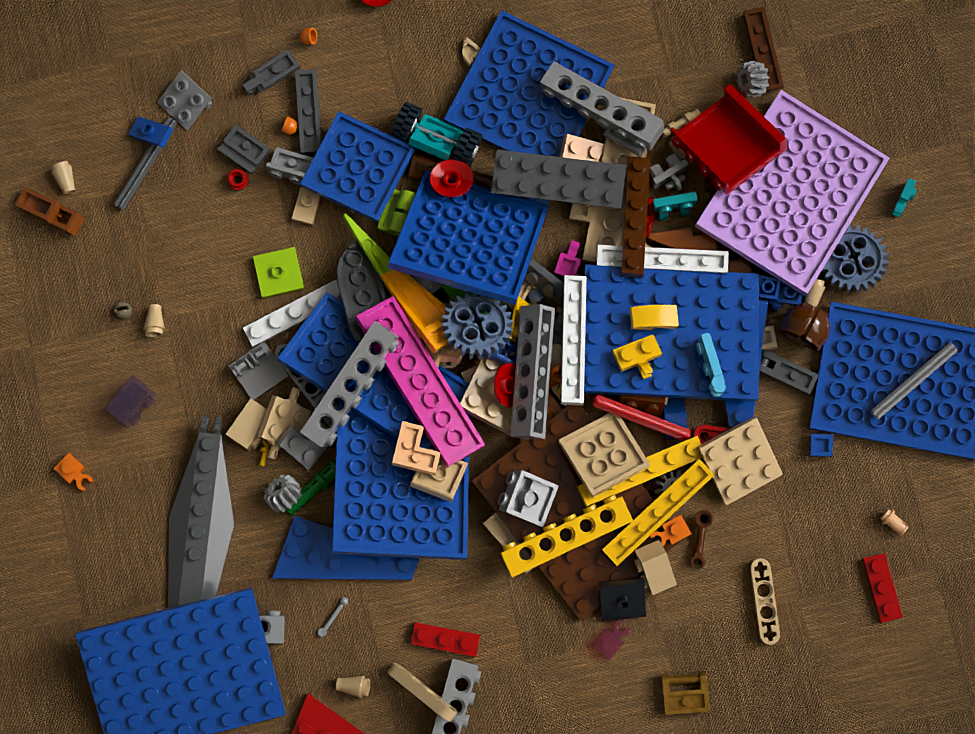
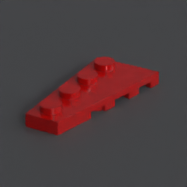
[292,693,365,734]

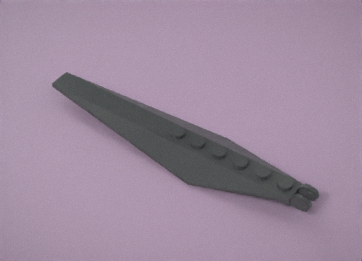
[168,415,235,608]

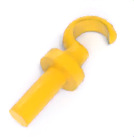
[259,439,270,467]

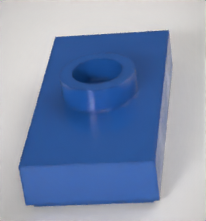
[128,116,173,148]

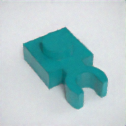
[891,178,917,218]

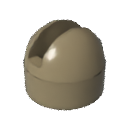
[114,301,133,320]

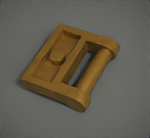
[661,671,710,715]

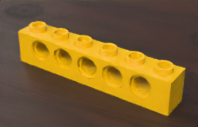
[500,495,633,577]

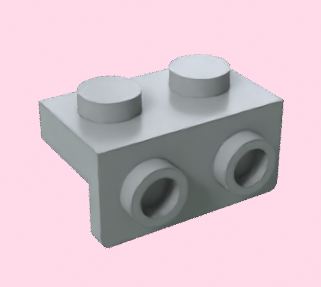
[265,147,313,185]

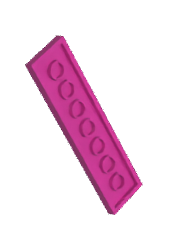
[355,296,485,468]

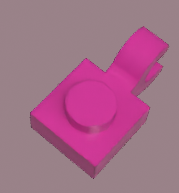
[554,240,581,277]

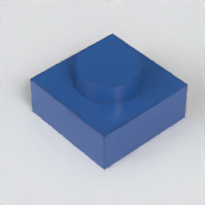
[809,434,833,457]

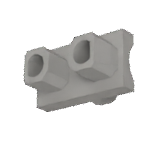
[649,153,689,191]

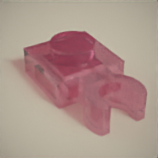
[593,619,631,660]

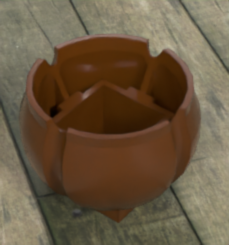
[779,302,830,351]

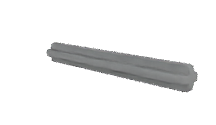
[870,343,957,419]

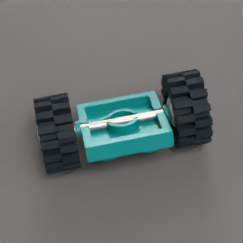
[391,102,483,167]

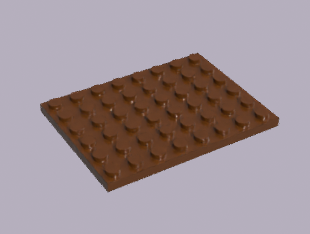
[472,405,683,621]

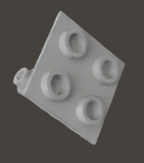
[157,70,213,131]
[229,341,288,400]

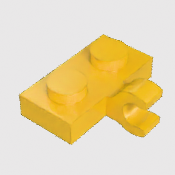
[612,334,662,380]

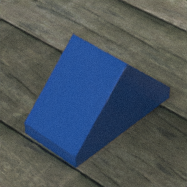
[662,397,687,439]

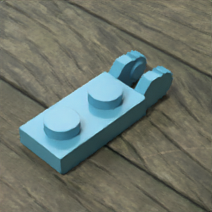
[696,333,726,398]

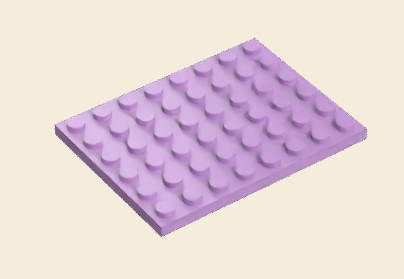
[695,90,890,296]

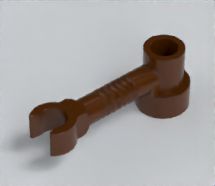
[690,510,713,568]

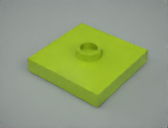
[253,247,305,299]

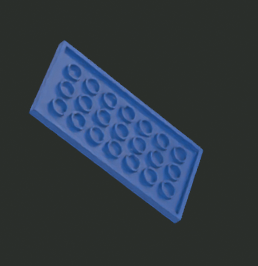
[277,292,469,449]

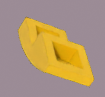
[629,305,679,330]

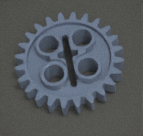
[820,225,889,293]
[441,292,513,360]

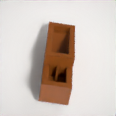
[14,187,85,237]
[647,228,717,251]

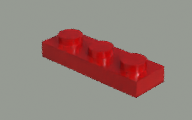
[862,553,903,623]
[411,622,480,657]

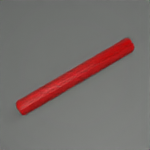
[592,395,691,441]

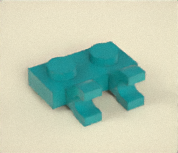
[651,192,697,221]

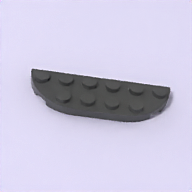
[336,236,387,354]

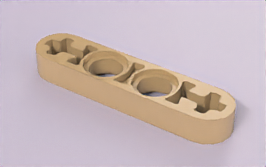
[750,558,780,645]
[387,662,457,722]

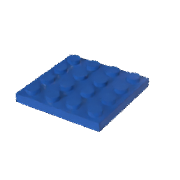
[300,111,416,223]

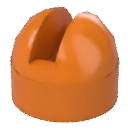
[299,27,317,45]
[281,116,298,135]

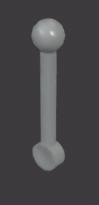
[318,597,348,637]

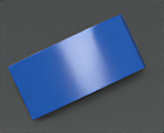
[759,275,802,306]

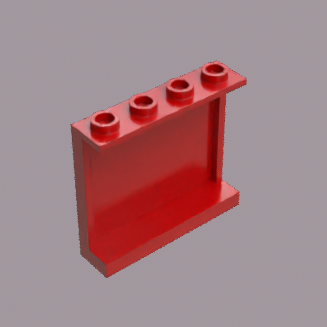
[670,84,787,195]

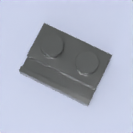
[217,125,271,175]

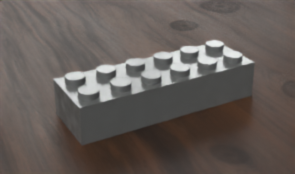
[491,150,626,209]

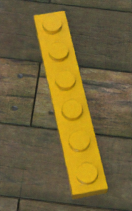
[577,436,702,507]
[602,459,714,566]

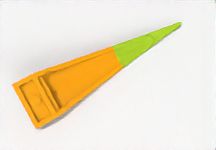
[343,214,461,353]

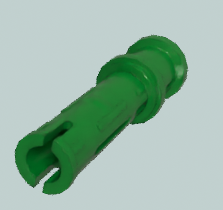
[287,460,336,516]

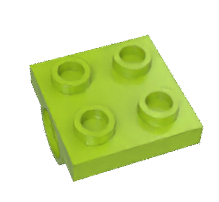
[377,190,416,236]

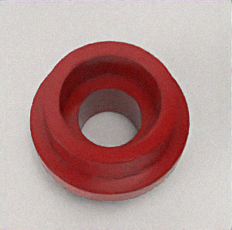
[227,169,249,190]

